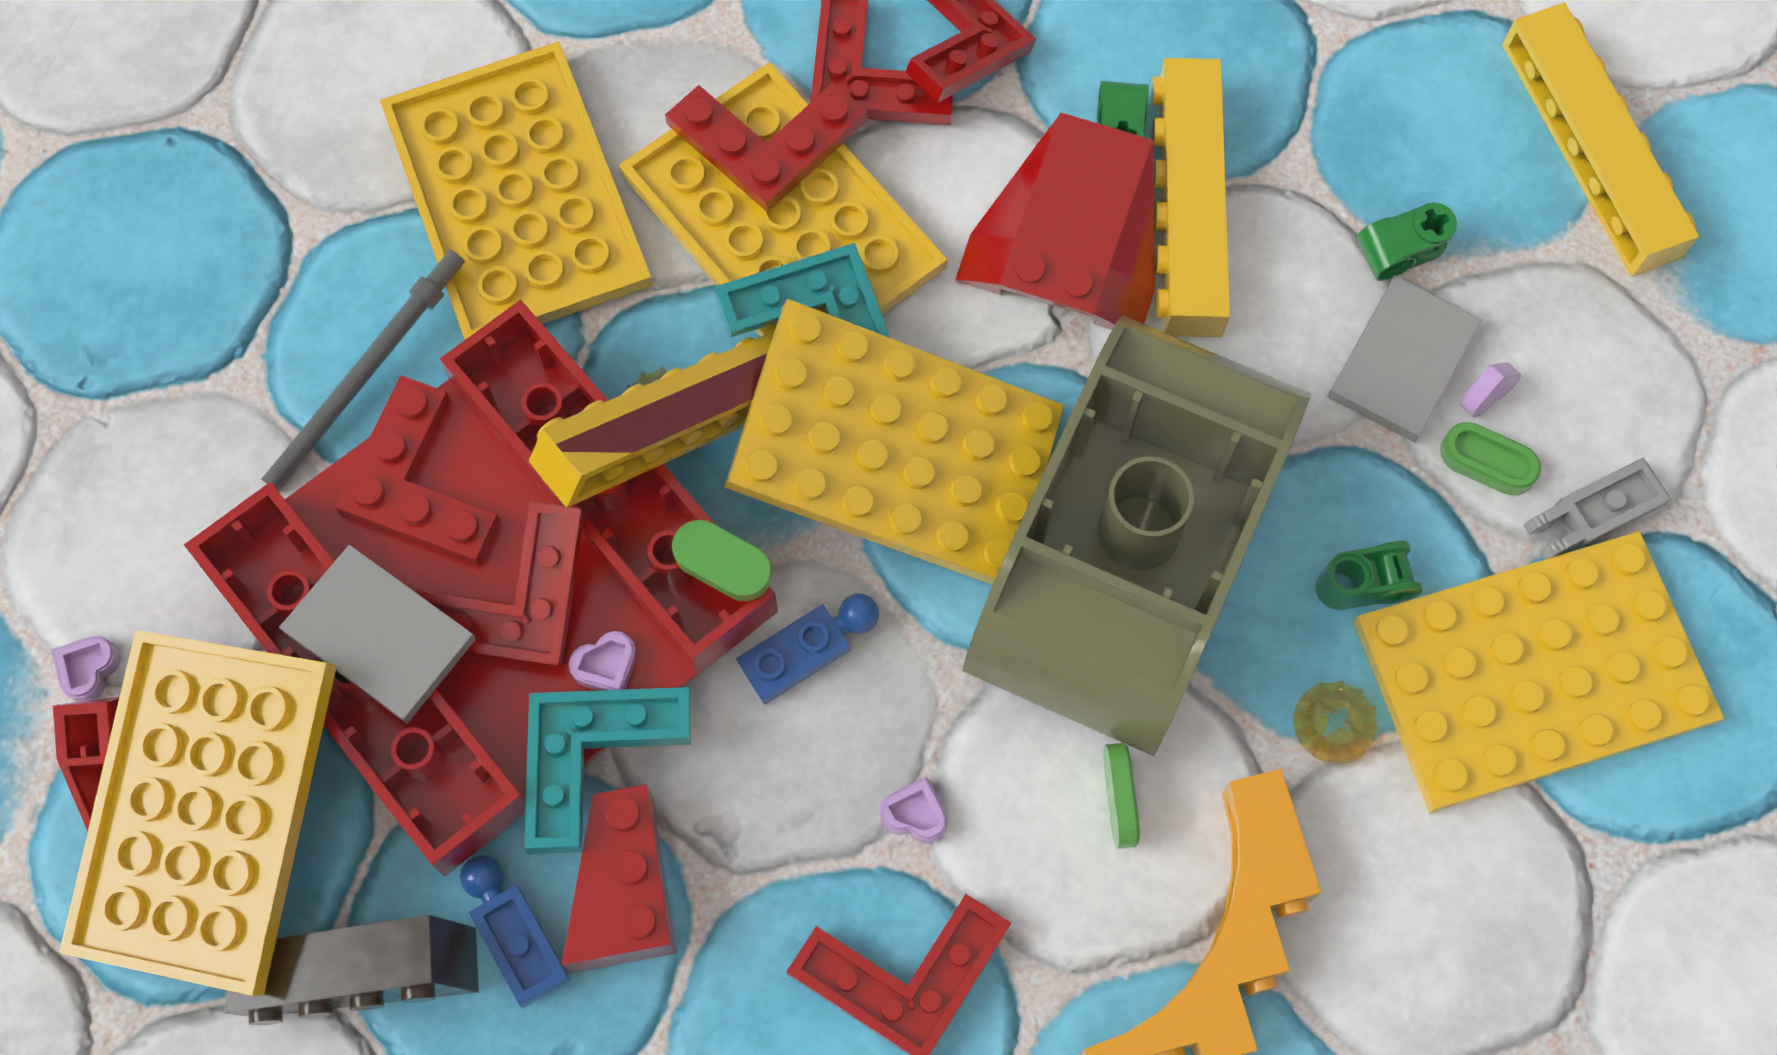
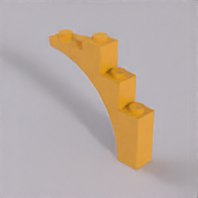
[1080,769,1322,1055]

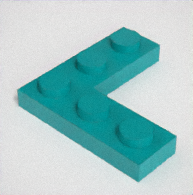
[714,243,890,338]
[524,687,691,855]

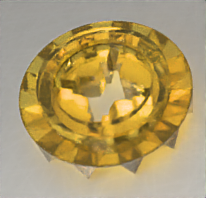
[1293,680,1379,764]

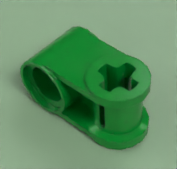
[1097,81,1149,137]
[1356,202,1457,281]
[1316,541,1423,610]

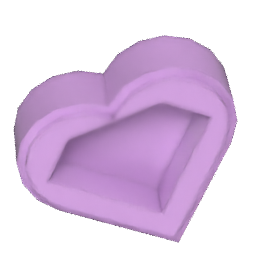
[1461,362,1521,417]
[569,631,637,691]
[51,636,121,702]
[880,776,948,844]

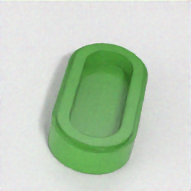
[1440,422,1541,495]
[672,520,772,601]
[1104,743,1140,849]

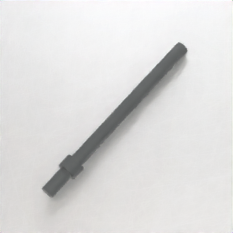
[261,249,465,490]

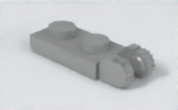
[1524,457,1672,559]

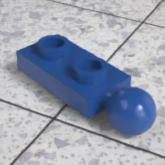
[735,593,879,705]
[460,855,571,1008]

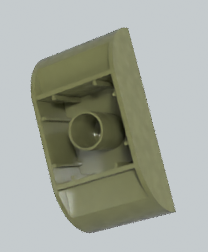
[962,315,1311,756]

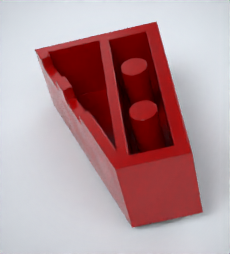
[561,784,677,974]

